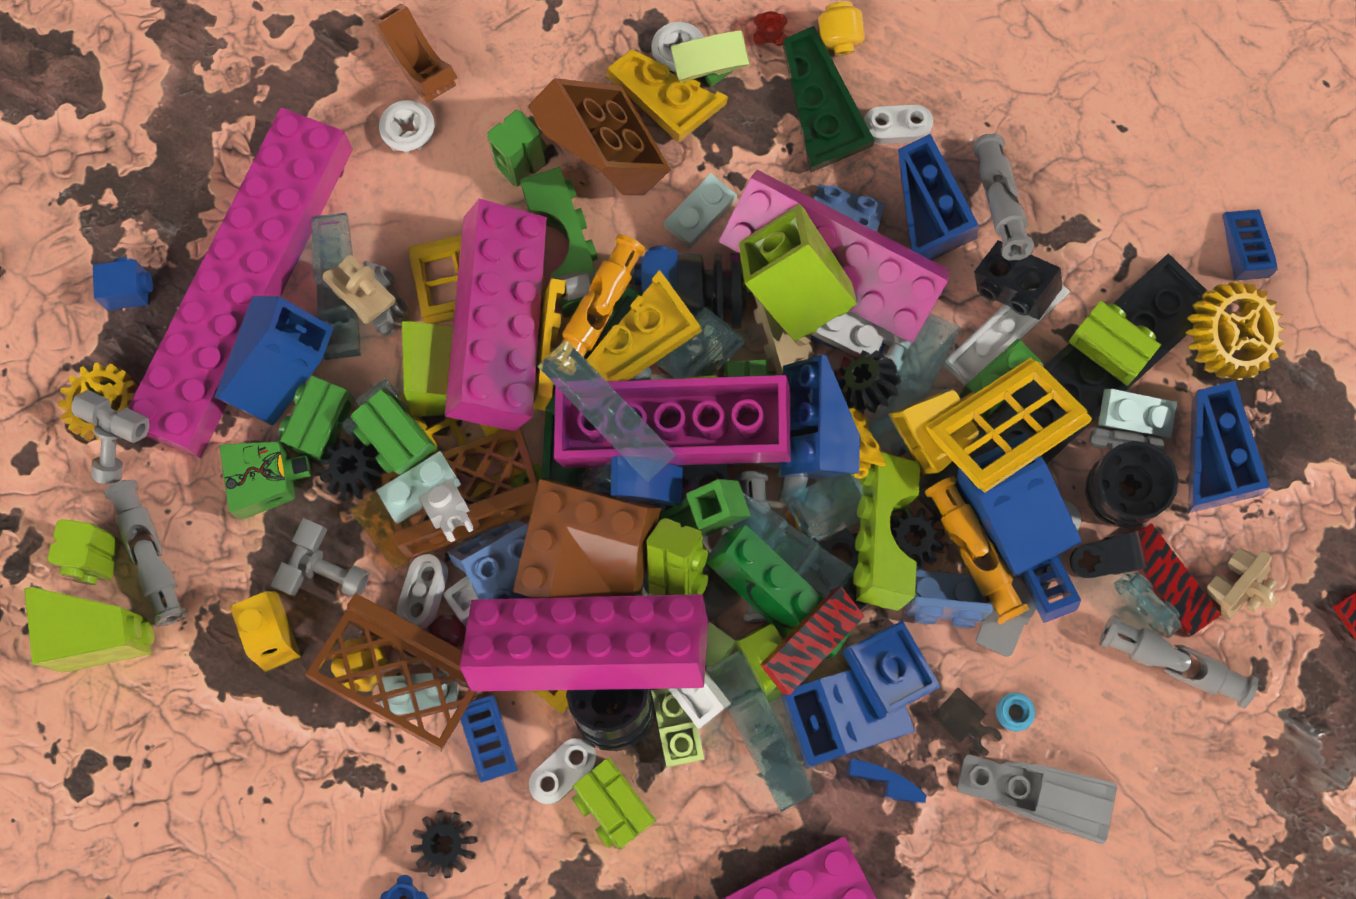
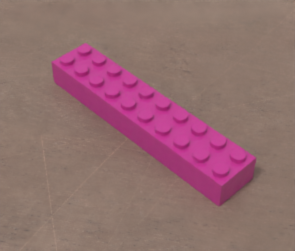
[128,107,353,459]

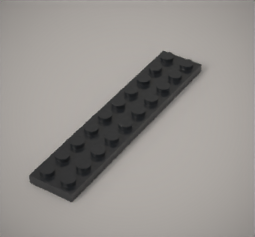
[916,253,1208,525]

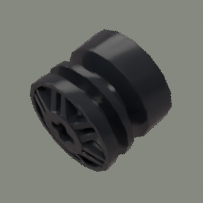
[678,253,746,329]
[1085,441,1178,528]
[566,689,655,752]

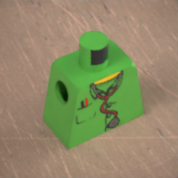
[219,442,312,520]

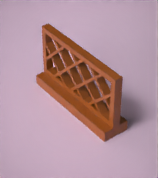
[381,427,539,560]
[305,593,477,752]

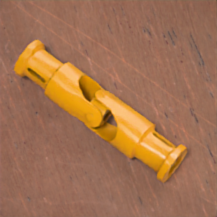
[547,234,646,378]
[925,476,1030,625]

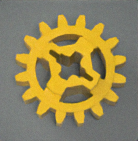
[57,362,139,442]

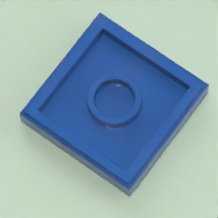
[842,620,941,720]

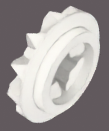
[651,22,704,75]
[379,100,435,154]

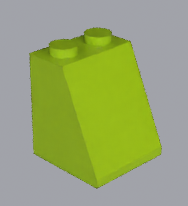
[738,203,857,342]
[402,321,453,417]
[24,587,155,673]

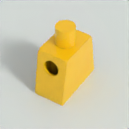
[888,389,979,474]
[230,591,301,672]

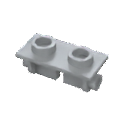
[363,260,410,337]

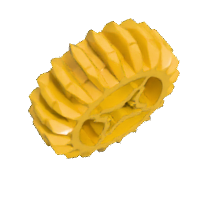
[1186,281,1286,380]

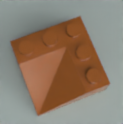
[528,78,671,196]
[512,479,661,598]

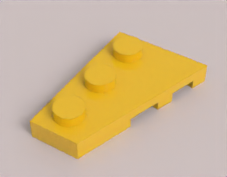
[606,49,728,143]
[586,270,702,382]
[533,278,566,411]

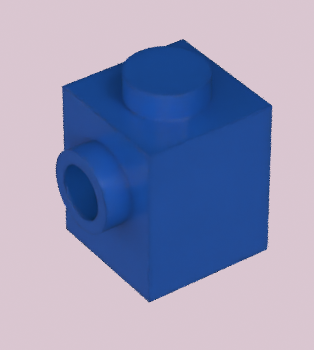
[634,246,678,294]
[93,257,153,310]

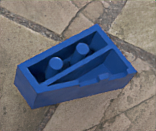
[898,134,979,261]
[1188,381,1270,514]

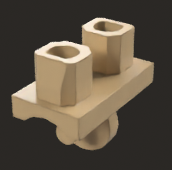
[322,254,396,324]
[1207,548,1278,620]

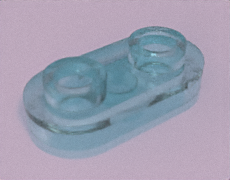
[1114,572,1181,638]

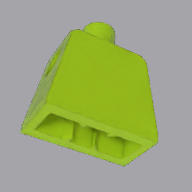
[735,623,801,704]

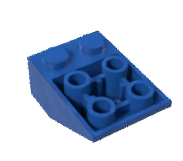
[215,296,334,425]
[779,355,860,479]
[956,433,1082,577]
[781,670,915,769]

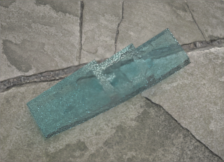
[312,212,361,360]
[869,313,961,455]
[537,340,676,482]
[726,492,854,597]
[706,650,815,812]

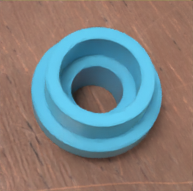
[996,693,1035,732]

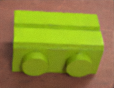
[1068,301,1161,386]
[646,518,708,595]
[47,519,121,585]
[571,757,657,850]

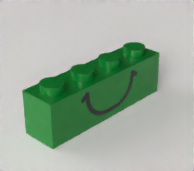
[706,525,854,659]

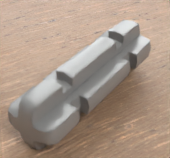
[1089,426,1164,450]

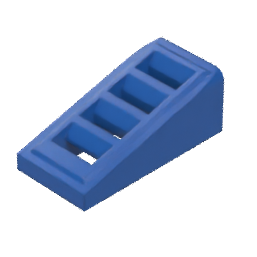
[1222,209,1278,281]
[1021,555,1081,623]
[461,695,518,783]

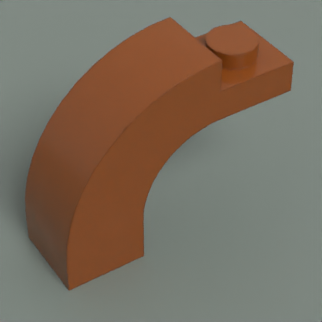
[372,4,458,103]

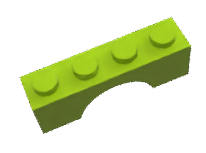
[853,452,920,611]

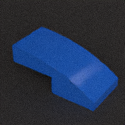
[611,456,683,506]
[846,759,927,804]

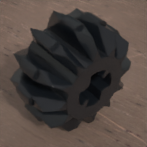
[837,350,902,414]
[320,438,383,501]
[890,507,945,571]
[411,810,479,879]

